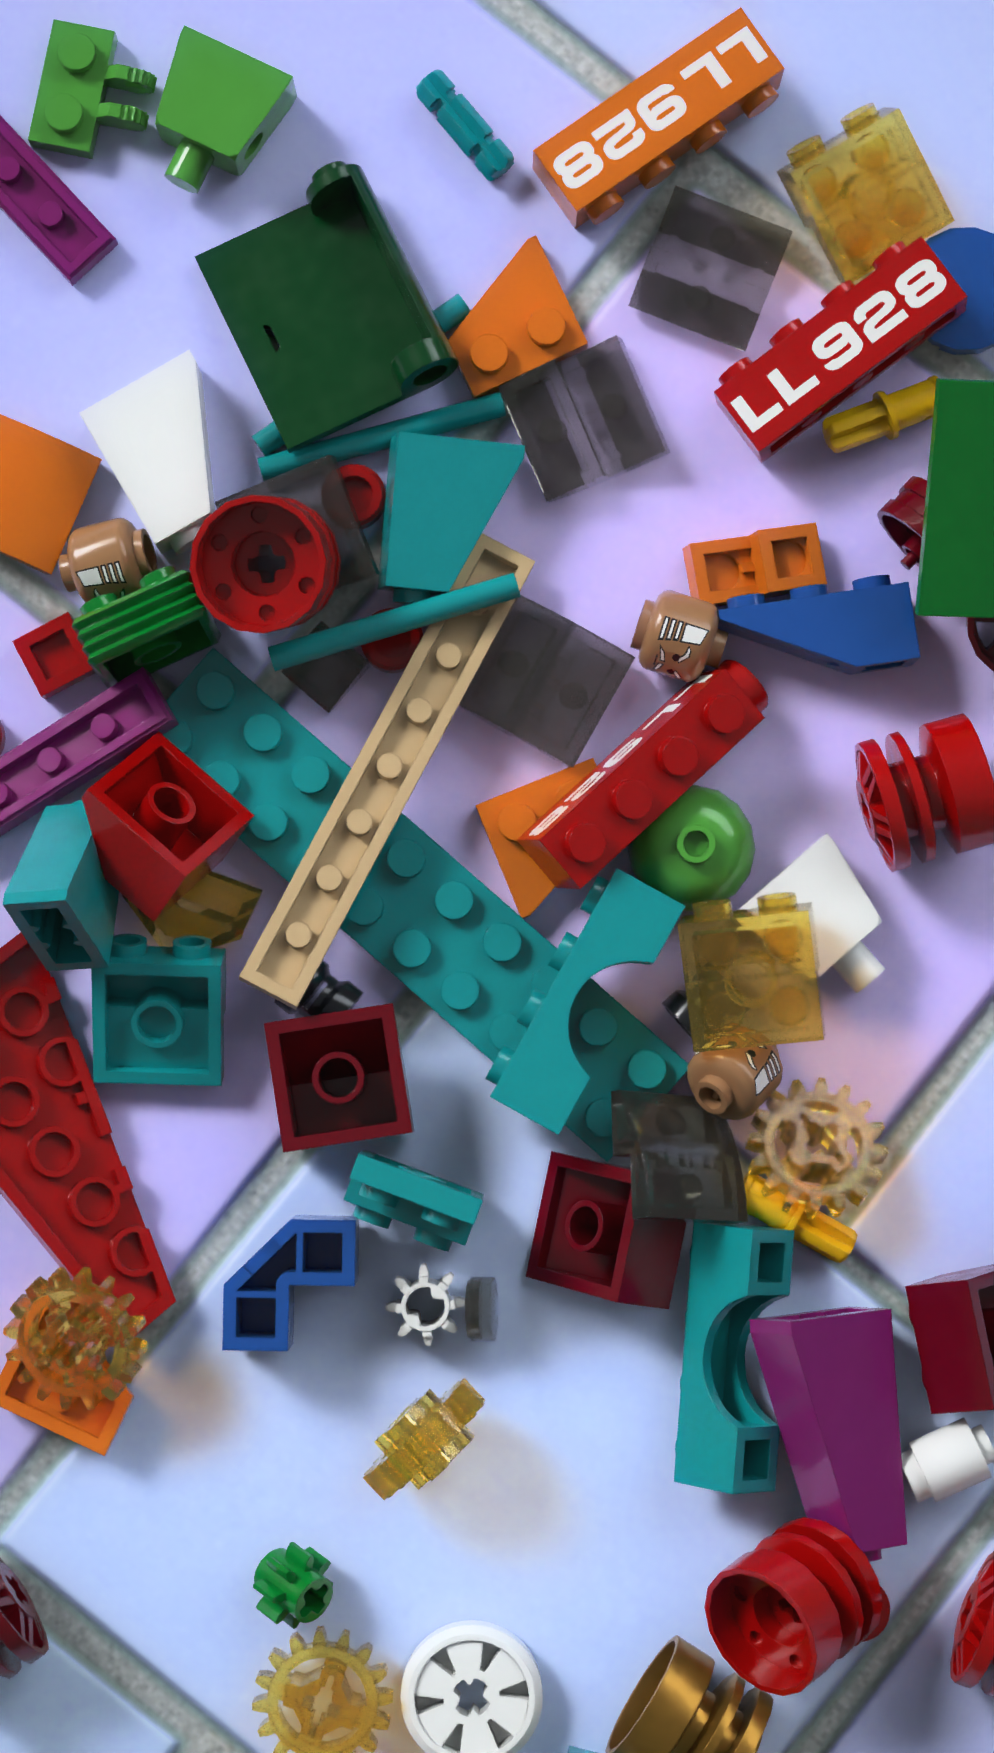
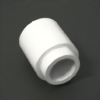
[901,1417,994,1503]

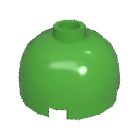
[627,785,756,913]

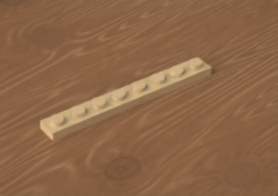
[238,533,535,1010]

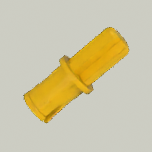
[821,375,938,453]
[730,1170,858,1263]

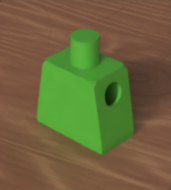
[155,25,297,193]

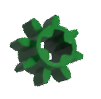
[253,1542,333,1629]

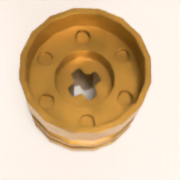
[605,1635,774,1753]

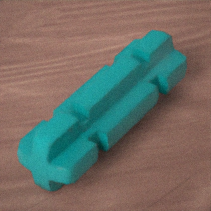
[416,69,514,181]

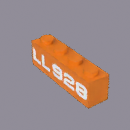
[532,7,785,229]

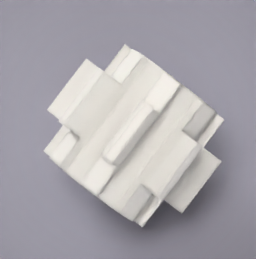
[385,1263,466,1346]

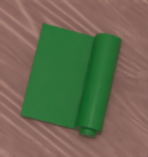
[915,378,994,618]

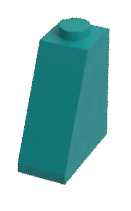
[377,432,525,605]
[2,800,119,971]

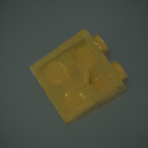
[776,102,955,284]
[677,892,826,1053]

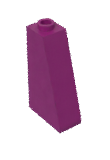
[749,1306,907,1562]

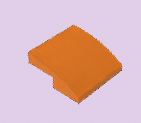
[0,414,102,575]

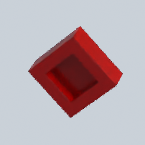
[12,612,95,700]

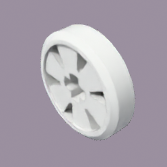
[400,1620,543,1753]

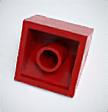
[82,731,255,922]

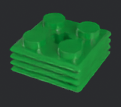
[72,566,222,688]

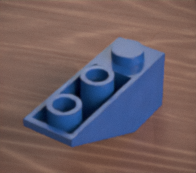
[718,575,920,675]

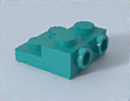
[91,934,226,1086]
[343,1149,484,1252]

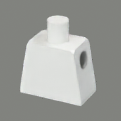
[730,833,885,994]

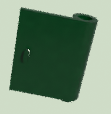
[194,161,459,453]

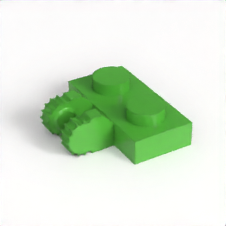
[28,19,157,159]

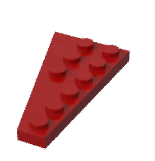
[0,932,176,1344]

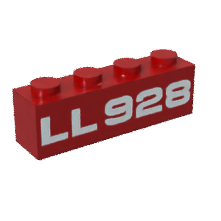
[714,236,968,464]
[517,669,765,889]

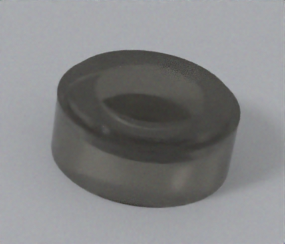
[465,1277,498,1342]

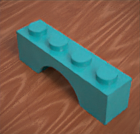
[485,868,685,1135]
[674,1222,794,1494]

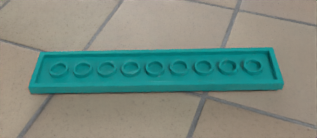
[163,647,688,1163]

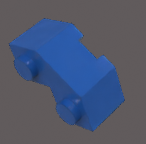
[222,1215,359,1351]

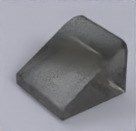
[281,620,370,714]

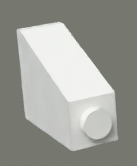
[79,349,215,555]

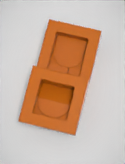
[682,522,827,607]

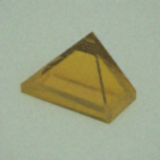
[121,871,263,948]

